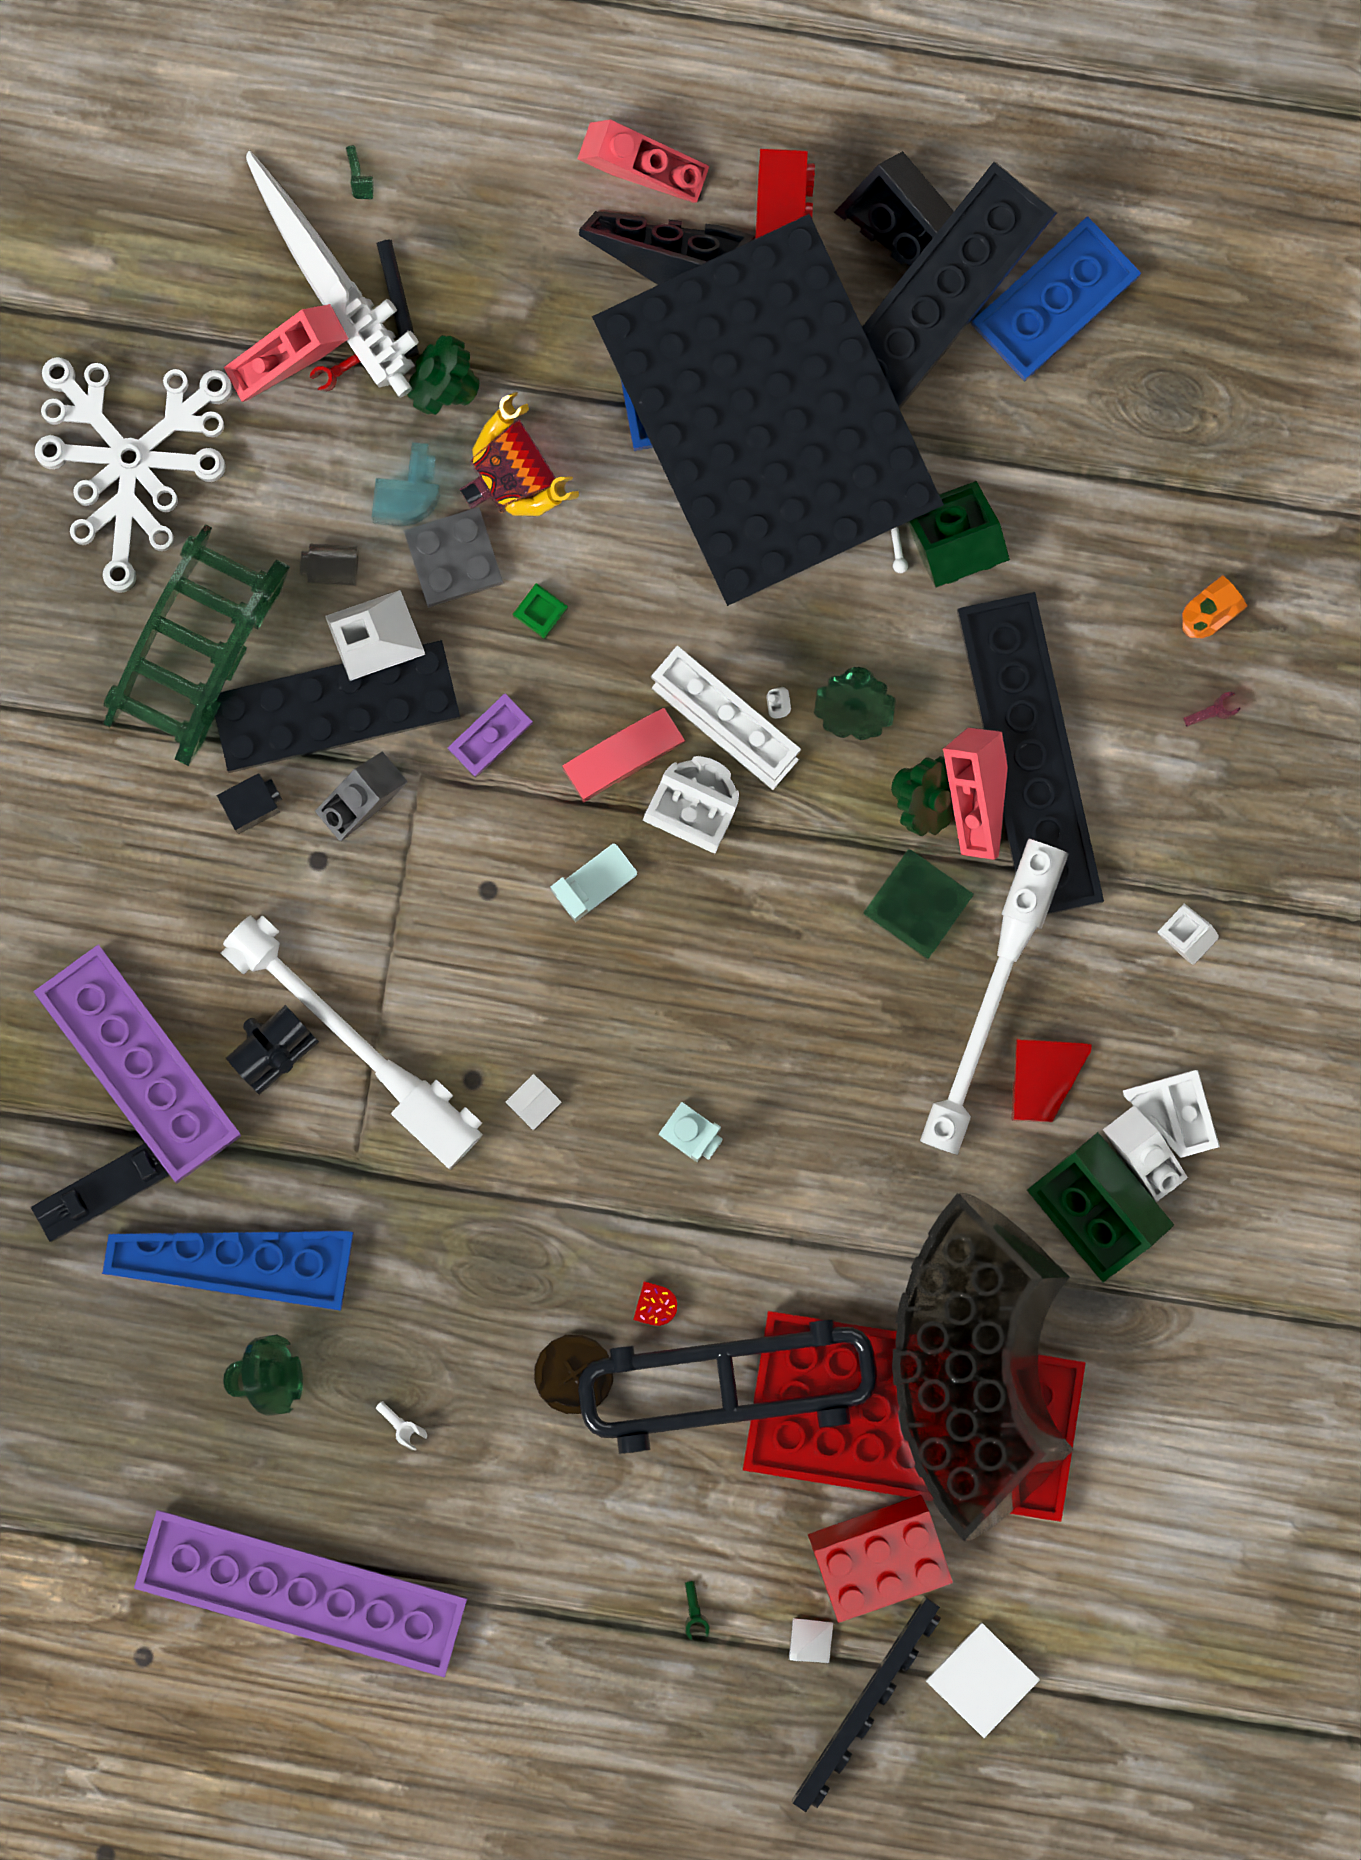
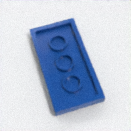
[971,216,1141,382]

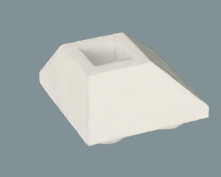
[325,590,425,681]

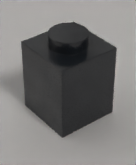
[217,773,283,834]

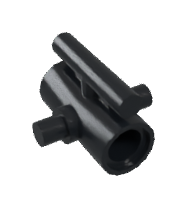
[226,1005,319,1095]

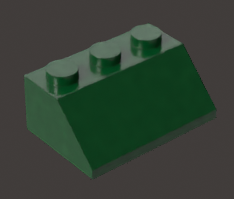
[1027,1132,1174,1283]

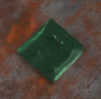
[862,849,974,960]

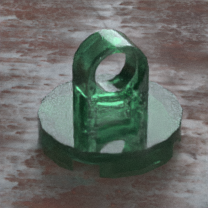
[223,1334,303,1416]

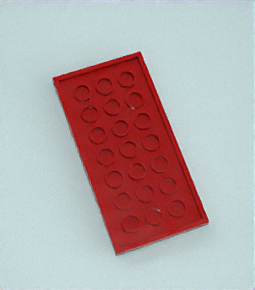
[743,1311,1086,1522]

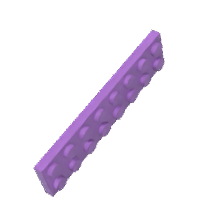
[134,1510,468,1678]

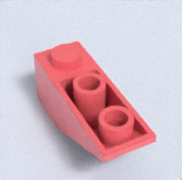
[577,119,710,203]

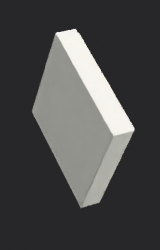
[925,1622,1040,1738]

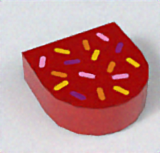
[633,1281,678,1326]

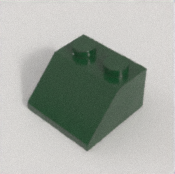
[907,481,1010,588]

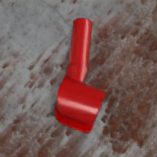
[310,354,361,392]

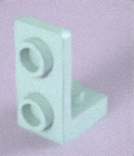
[550,844,637,923]
[658,1102,723,1163]

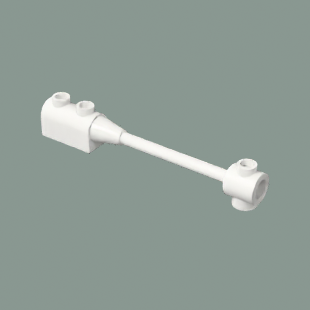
[920,839,1068,1155]
[221,916,483,1170]

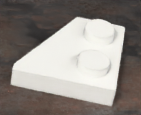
[1123,1070,1220,1158]

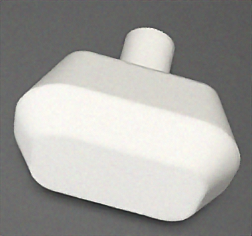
[766,687,791,719]

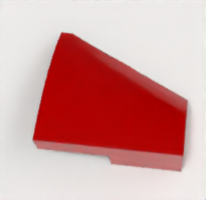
[1012,1039,1092,1123]

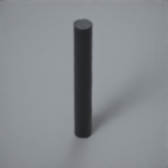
[376,239,419,358]

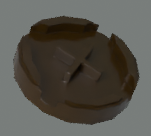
[534,1335,613,1414]

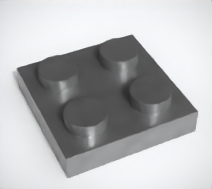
[404,507,503,608]

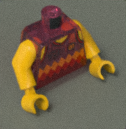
[459,392,579,516]

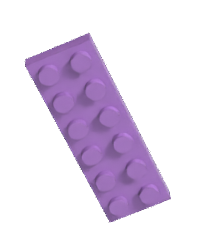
[33,944,241,1184]

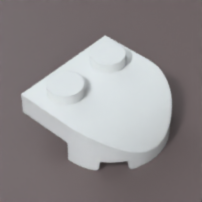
[643,756,739,854]

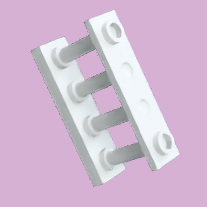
[651,646,801,790]

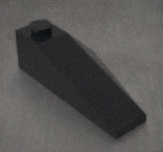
[579,211,755,285]

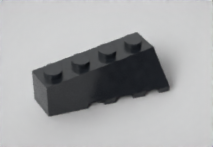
[834,151,954,266]

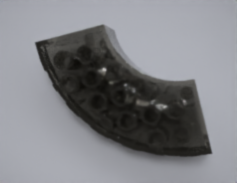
[892,1193,1073,1542]

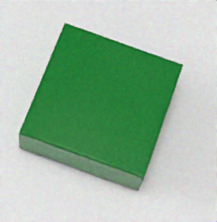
[512,583,568,640]

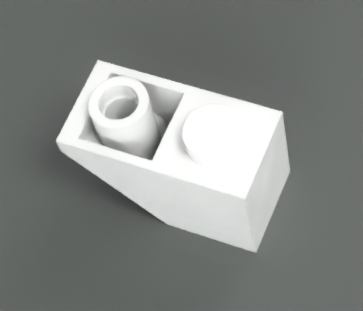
[1103,1105,1188,1202]

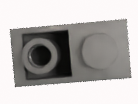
[315,751,408,841]

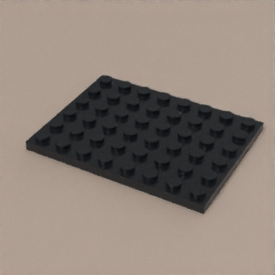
[592,213,944,606]

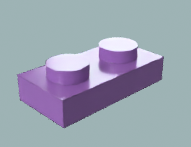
[448,694,533,778]

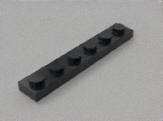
[792,1596,941,1812]

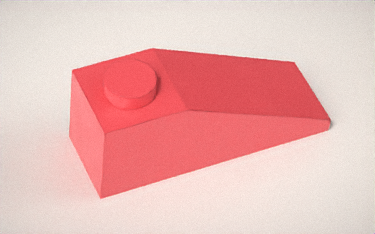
[224,304,349,402]
[943,728,1008,860]

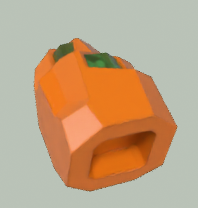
[1182,575,1247,639]

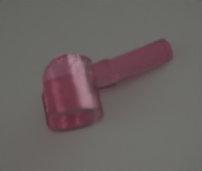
[1183,692,1241,727]

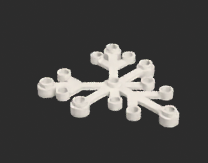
[35,357,233,593]

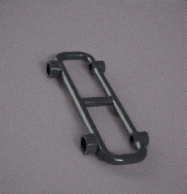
[578,1320,877,1454]

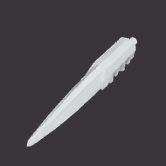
[246,150,419,398]

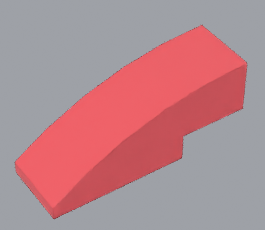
[562,708,685,802]

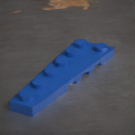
[102,1231,354,1311]

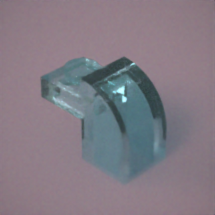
[371,442,441,526]

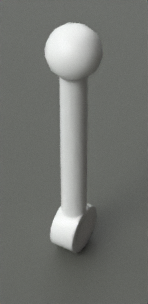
[891,527,908,573]

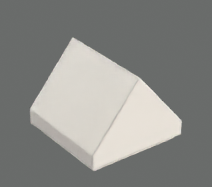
[506,1074,562,1130]

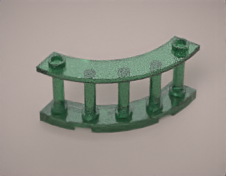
[103,524,290,766]

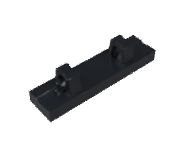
[31,1143,170,1242]

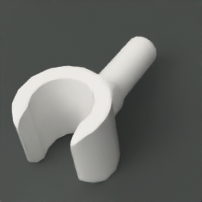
[376,1401,427,1450]

